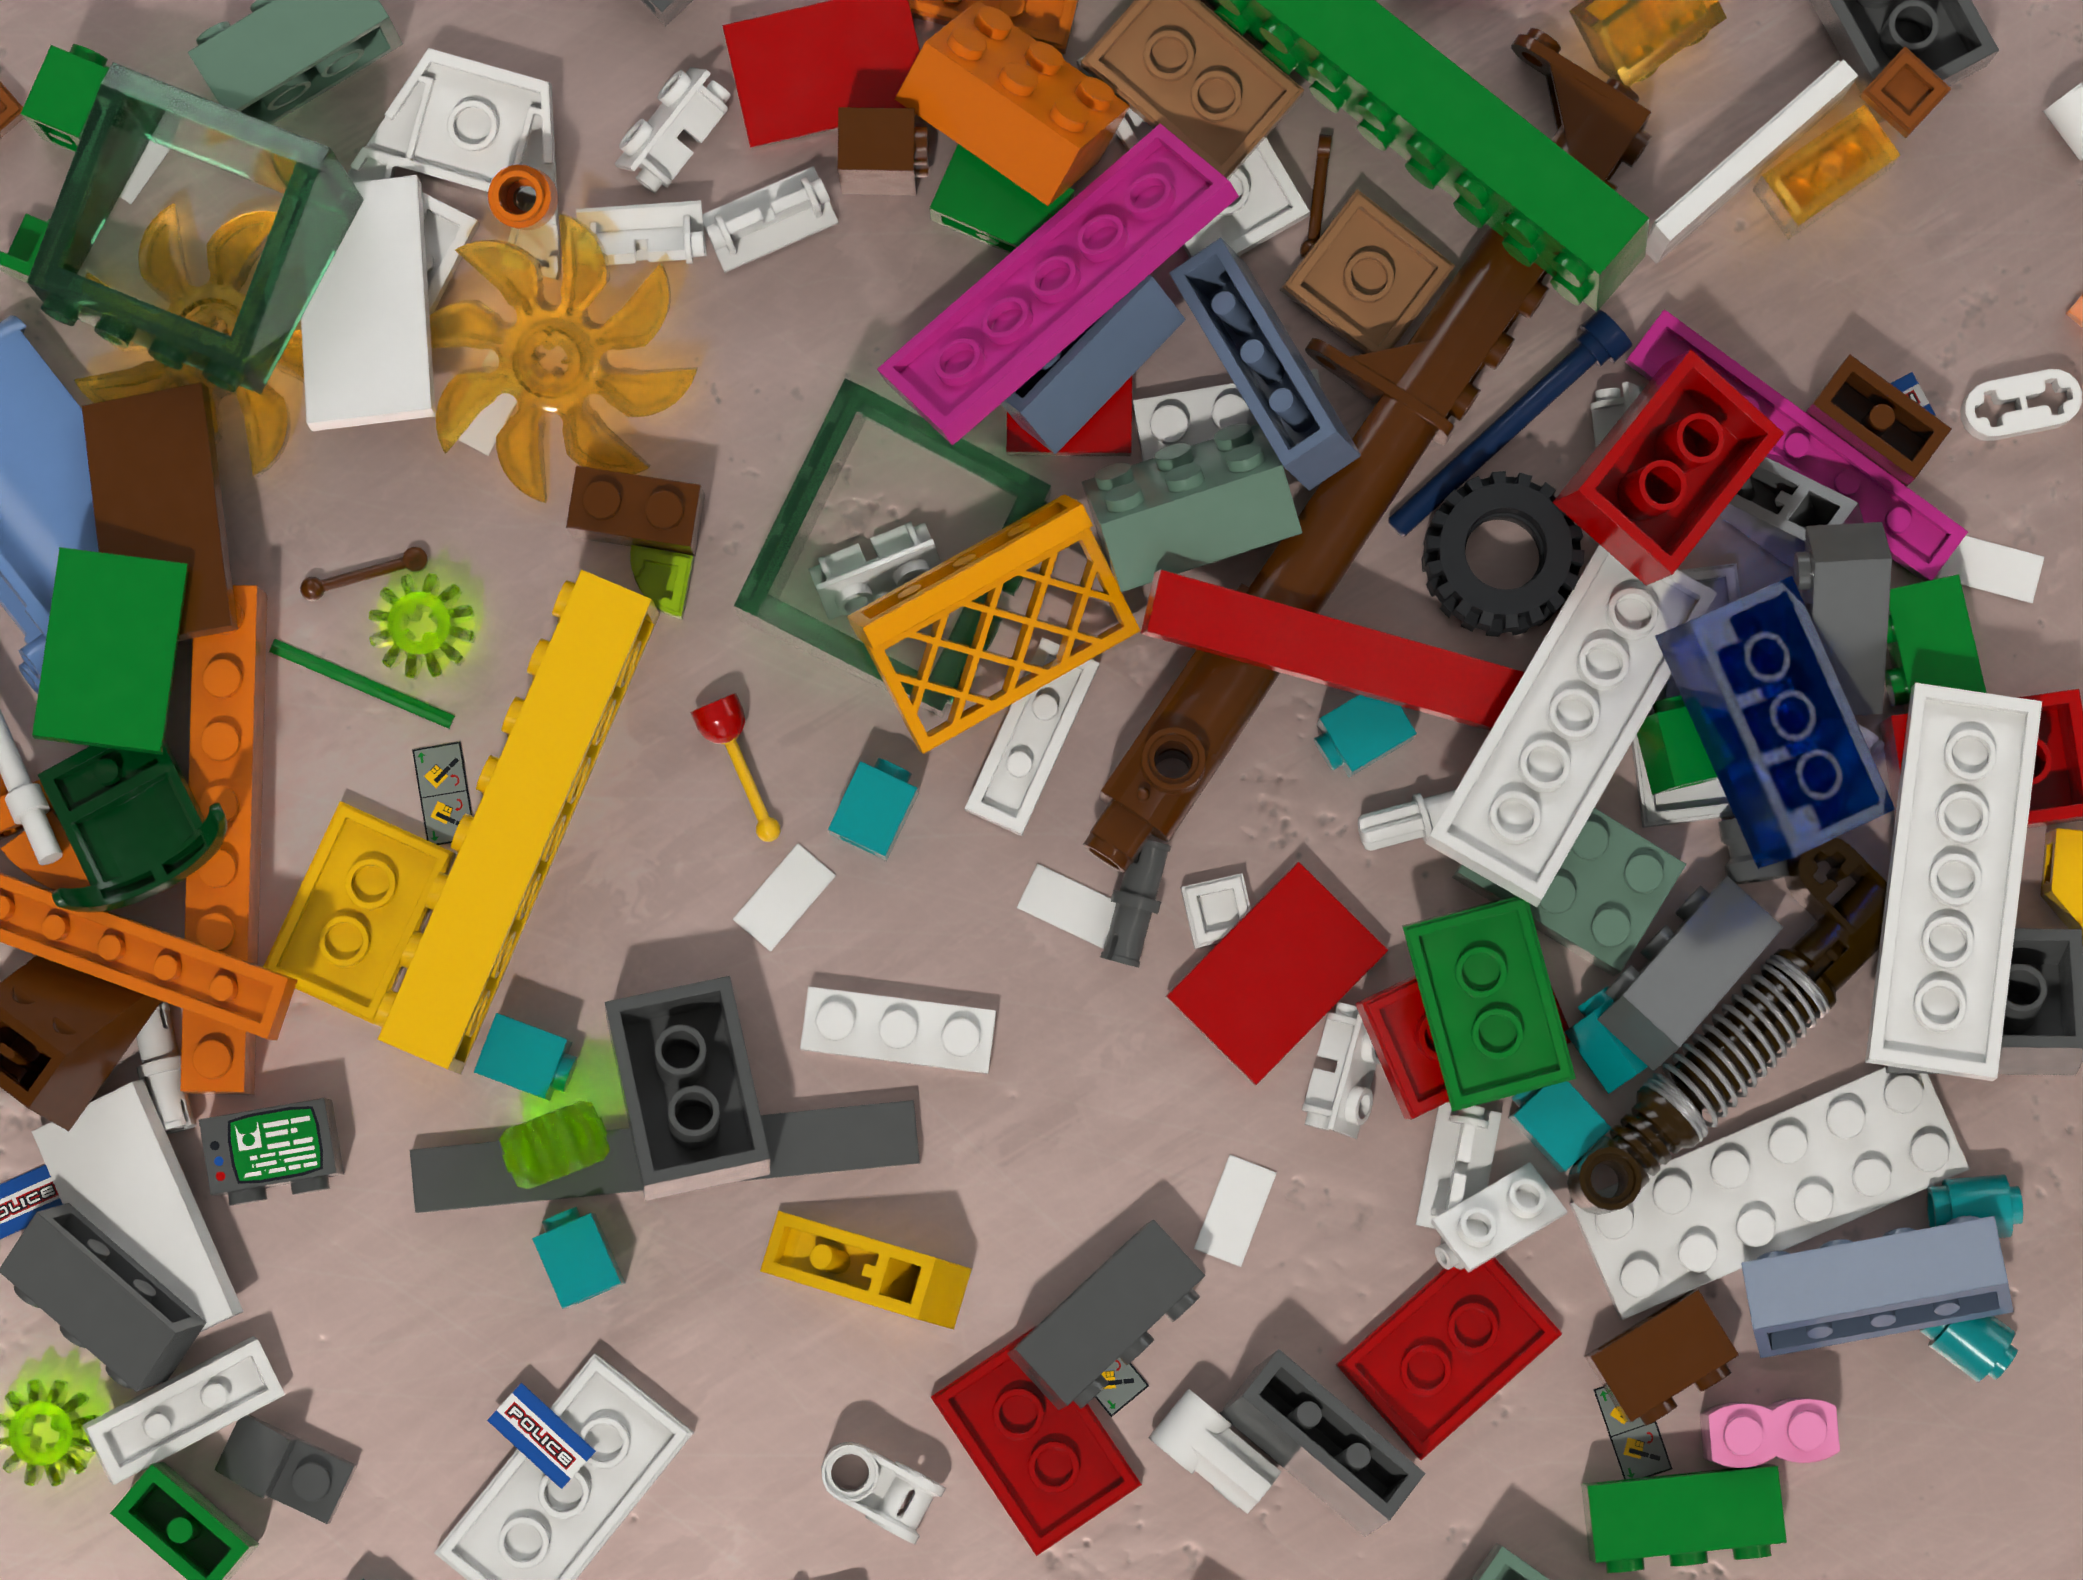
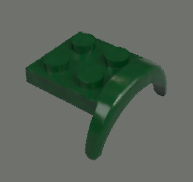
[37,739,228,913]

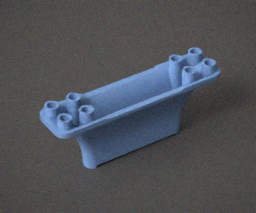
[0,315,99,745]

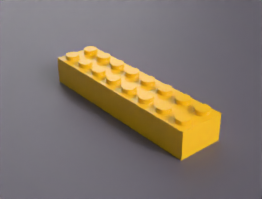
[374,569,660,1075]

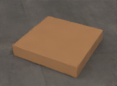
[1280,189,1455,354]

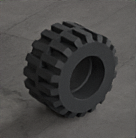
[1421,471,1585,637]

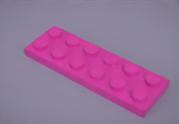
[877,123,1239,446]

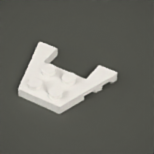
[341,48,561,280]

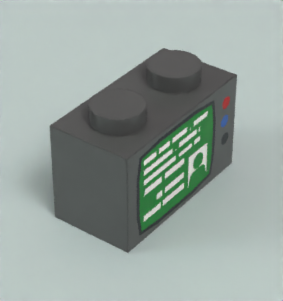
[199,1098,344,1206]

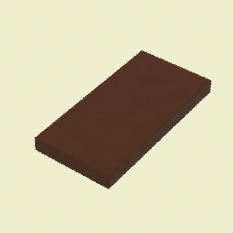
[82,382,238,641]

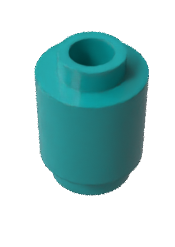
[1927,1174,2023,1239]
[1919,1316,2018,1382]

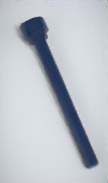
[1388,309,1633,537]

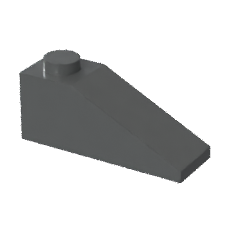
[1719,457,1864,568]

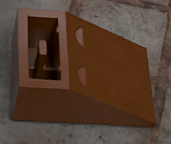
[0,955,161,1132]

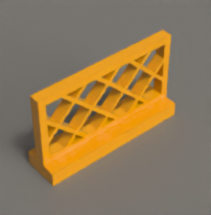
[846,494,1141,754]

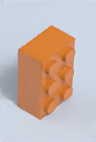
[895,0,1130,206]

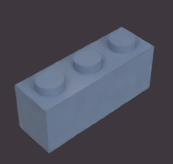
[1001,275,1186,455]

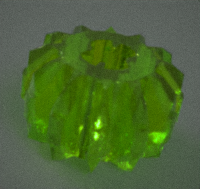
[369,573,476,680]
[499,1100,610,1189]
[0,1379,99,1486]

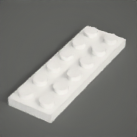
[1425,544,1718,907]
[1865,683,2042,1081]
[1570,1067,1970,1320]

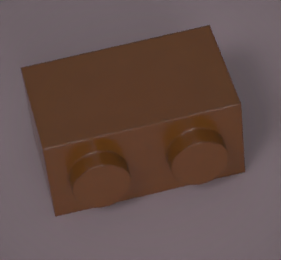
[837,107,929,195]
[1806,354,1952,486]
[566,466,705,556]
[1584,1290,1739,1426]

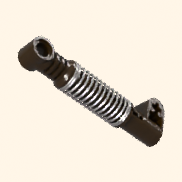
[1567,836,1887,1215]

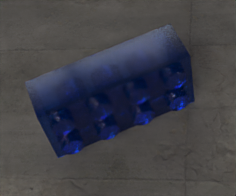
[1655,576,1895,869]

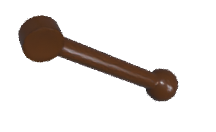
[1300,134,1332,259]
[300,547,428,601]

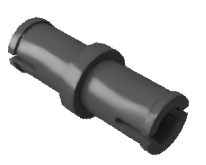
[1100,840,1171,968]

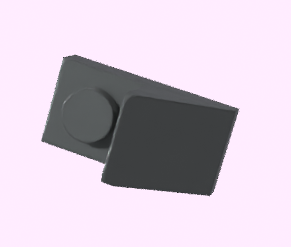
[214,1414,357,1524]

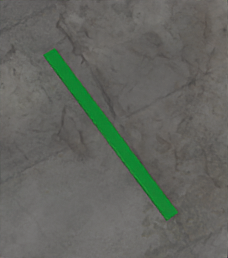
[269,639,455,729]

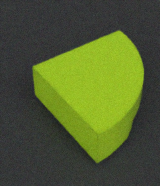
[630,545,694,620]

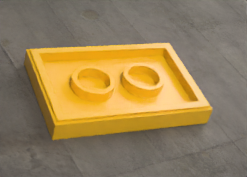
[263,801,456,1025]

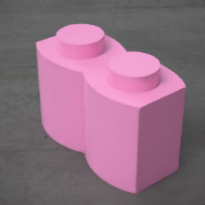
[1700,1398,1840,1468]

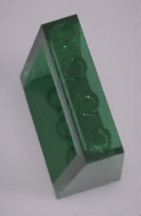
[27,62,364,394]
[734,378,1051,718]

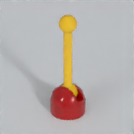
[690,693,781,842]

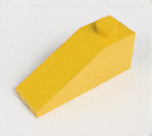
[760,1211,972,1330]

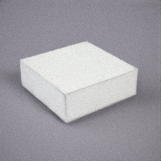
[1180,873,1251,949]

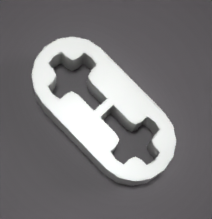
[1960,369,2082,441]

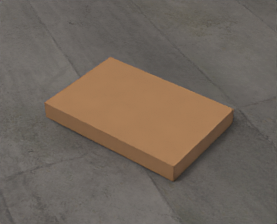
[1081,0,1304,180]

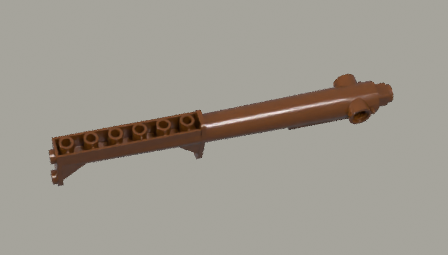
[1083,28,1652,873]

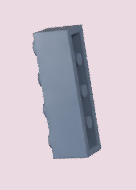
[1169,237,1362,491]
[1741,1216,2014,1358]

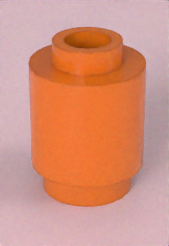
[488,165,558,230]

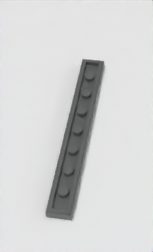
[410,1100,920,1213]

